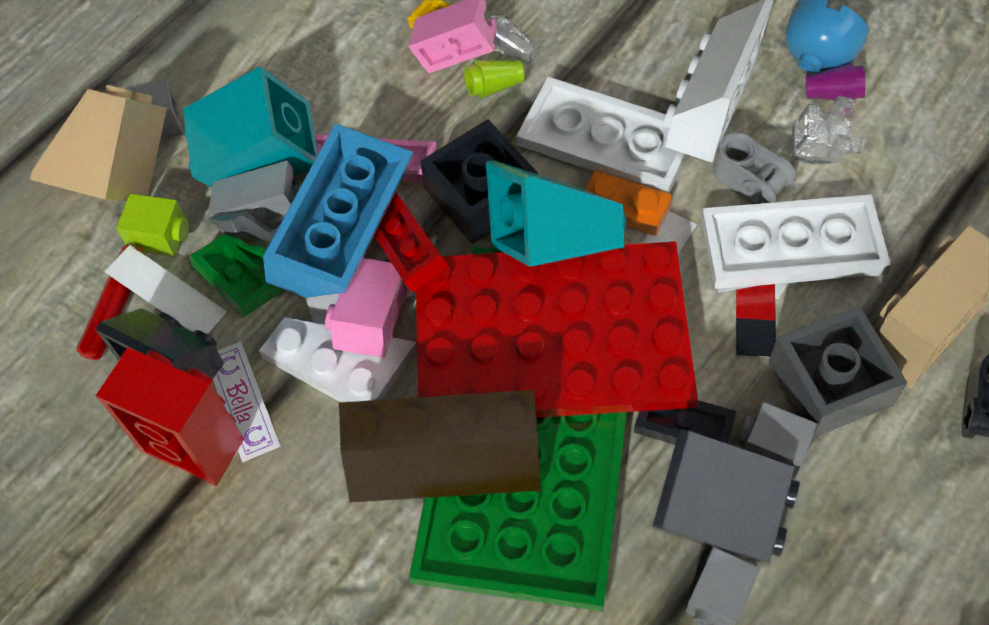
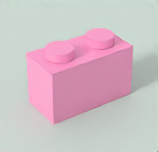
[325,258,407,358]

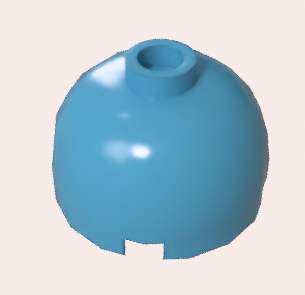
[785,0,869,74]

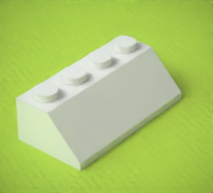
[663,0,774,163]

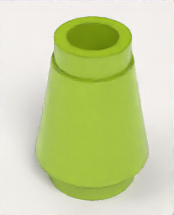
[464,60,525,99]

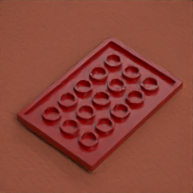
[416,241,698,418]

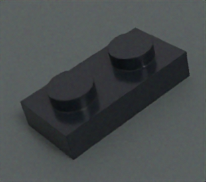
[634,400,737,445]

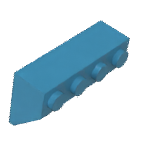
[263,123,413,298]

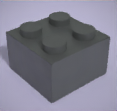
[769,306,908,438]

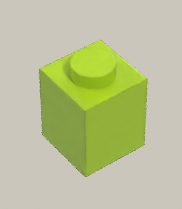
[116,194,189,257]

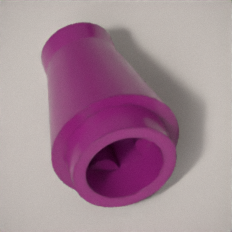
[805,63,865,103]

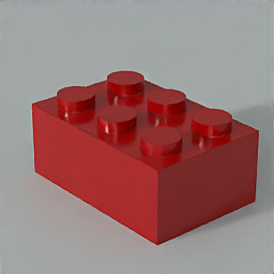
[95,347,244,486]

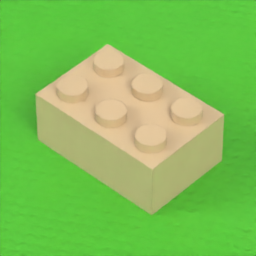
[874,225,989,389]

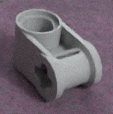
[713,132,796,204]

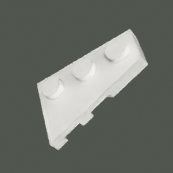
[259,317,417,402]

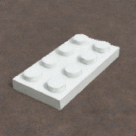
[516,77,687,194]
[701,194,891,289]

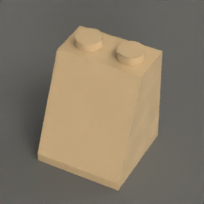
[30,85,167,201]

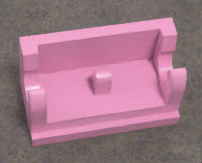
[408,0,496,74]

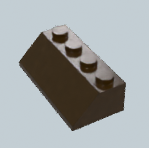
[339,390,540,503]

